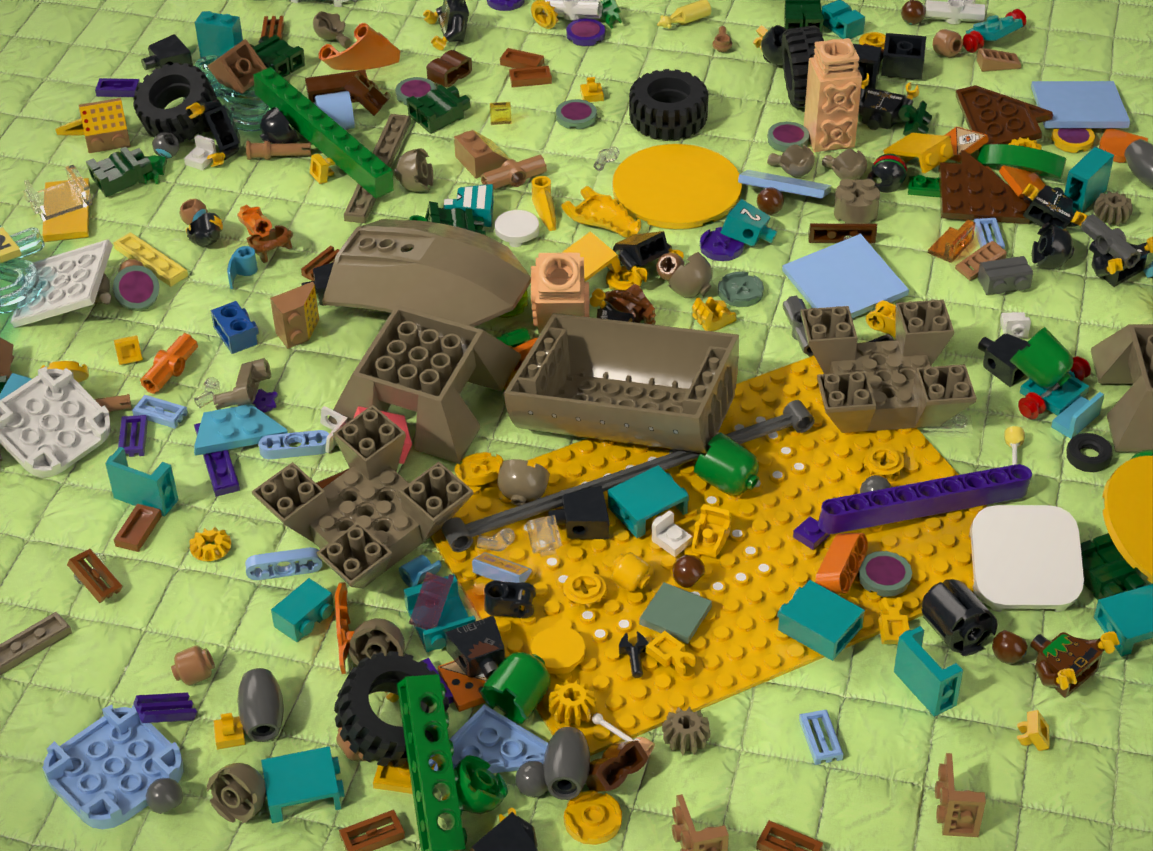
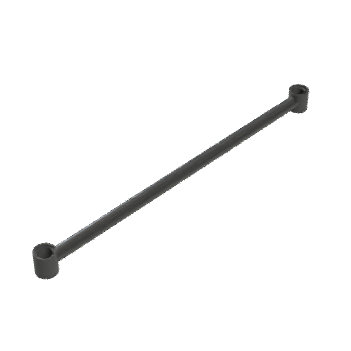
[441,400,815,552]

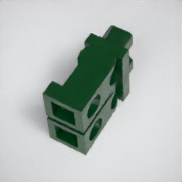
[784,0,824,32]
[250,34,305,78]
[406,85,471,134]
[86,147,153,197]
[425,201,486,235]
[1080,533,1146,600]

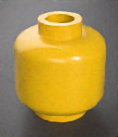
[610,552,651,592]

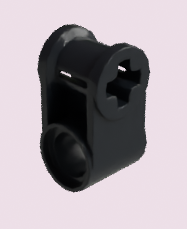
[484,580,536,618]

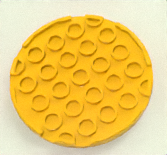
[613,144,742,229]
[1102,456,1153,584]

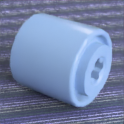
[313,91,355,130]

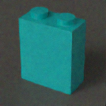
[195,11,243,64]
[1064,147,1114,213]
[777,580,865,661]

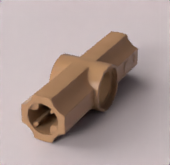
[481,154,547,190]

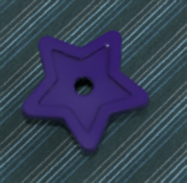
[250,389,278,413]

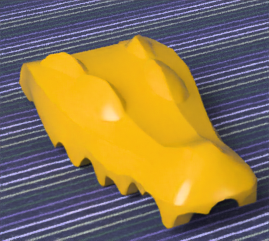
[561,186,641,238]

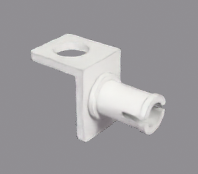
[320,406,348,453]

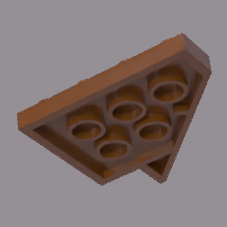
[955,85,1053,153]
[939,150,1030,224]

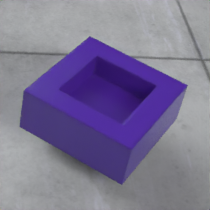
[793,516,830,550]

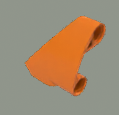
[318,23,401,70]

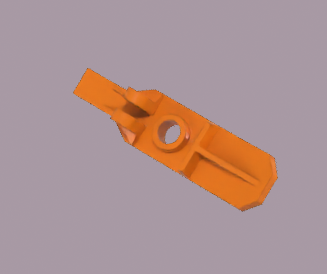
[335,582,354,674]

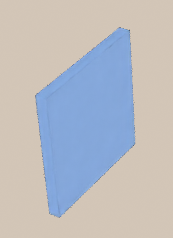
[1031,81,1130,128]
[782,234,909,318]

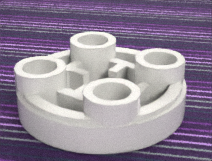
[495,210,539,247]

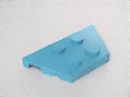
[194,404,288,456]

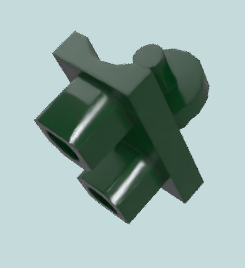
[898,101,932,136]

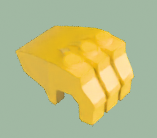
[692,297,736,331]
[692,504,731,558]

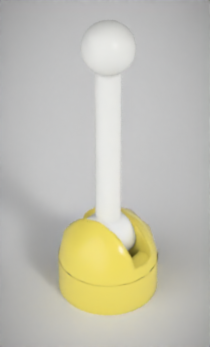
[1004,426,1025,465]

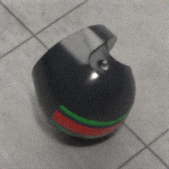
[867,153,907,193]

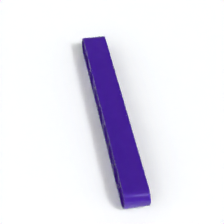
[818,464,1032,534]

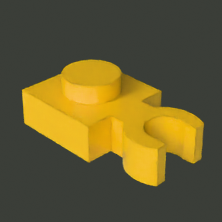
[878,597,910,644]
[646,631,696,676]

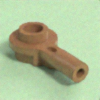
[713,26,732,52]

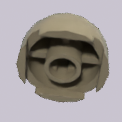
[395,148,433,192]
[668,252,713,298]
[498,459,550,506]
[349,618,405,665]
[207,763,267,823]

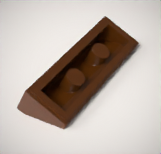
[808,223,877,243]

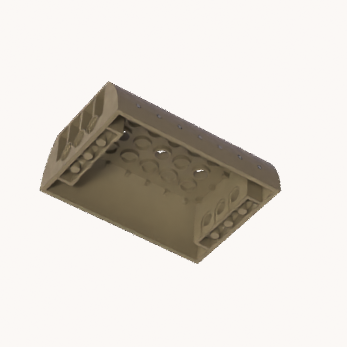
[504,313,739,453]

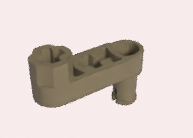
[213,358,271,410]

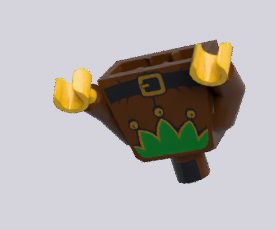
[1030,632,1120,698]

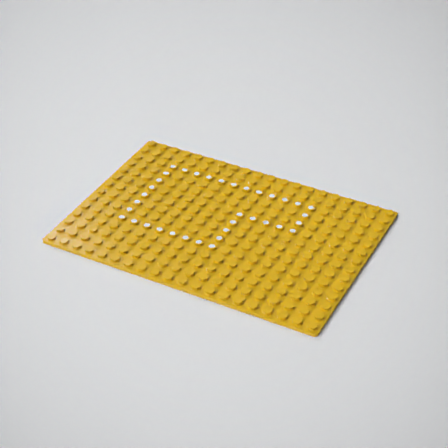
[430,356,988,756]

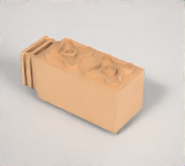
[804,38,862,152]
[531,253,589,334]

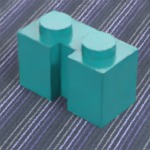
[822,0,865,39]
[271,578,335,642]

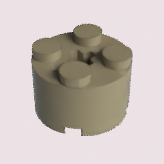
[834,179,880,224]

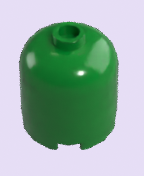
[1010,327,1073,389]
[694,432,759,496]
[480,652,550,724]

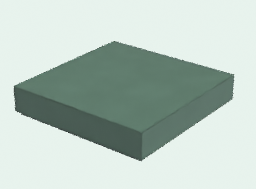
[639,582,712,644]

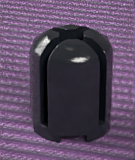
[921,579,998,656]

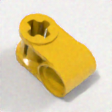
[866,300,896,338]

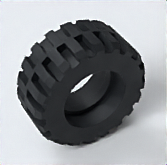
[781,25,824,108]
[133,63,217,143]
[629,69,709,141]
[334,651,449,767]

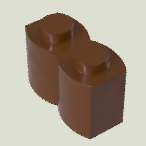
[426,50,472,87]
[586,741,649,792]

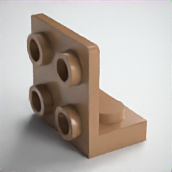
[935,753,986,837]
[672,794,729,851]

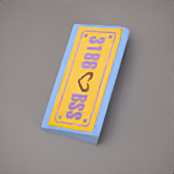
[472,552,532,583]

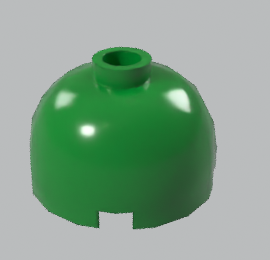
[454,755,508,814]

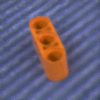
[815,533,868,594]

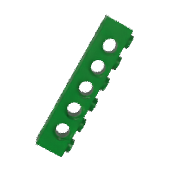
[397,674,467,851]

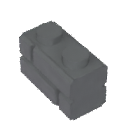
[978,256,1033,295]

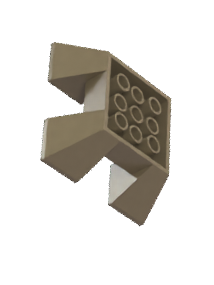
[801,300,977,433]
[328,305,521,464]
[1091,324,1153,452]
[251,405,474,589]

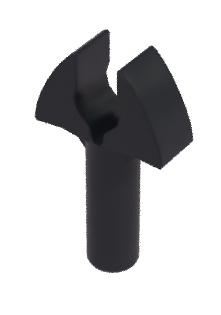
[619,632,649,678]

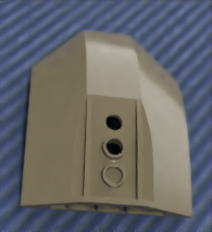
[322,219,531,327]

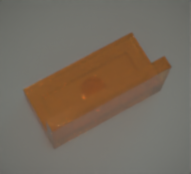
[928,220,976,263]

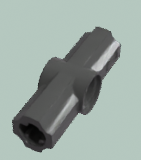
[1081,214,1141,269]
[783,295,814,357]

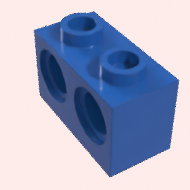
[211,301,259,354]

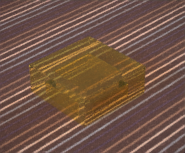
[490,102,511,125]

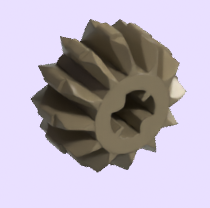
[1094,191,1133,226]
[662,706,710,756]

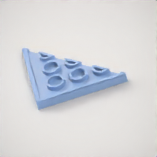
[429,704,548,773]

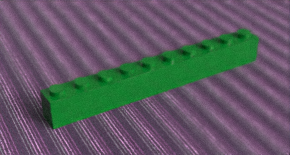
[253,67,394,199]

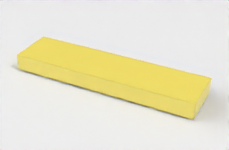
[113,232,188,287]

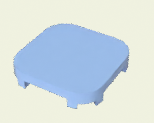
[42,704,184,830]

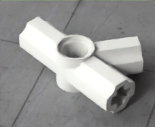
[542,0,603,20]
[924,0,985,24]

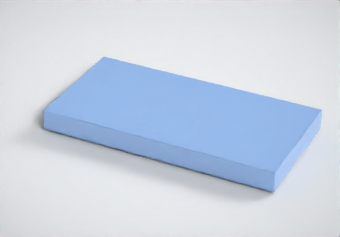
[738,170,831,199]

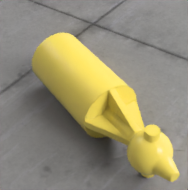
[657,0,711,29]

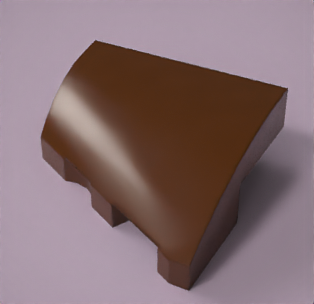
[344,71,392,116]

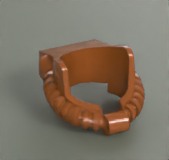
[246,225,293,263]
[604,284,656,325]

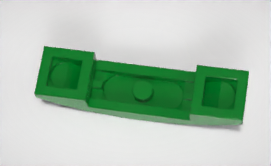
[977,144,1067,179]

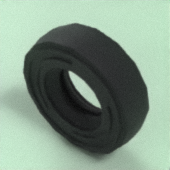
[1066,433,1112,472]

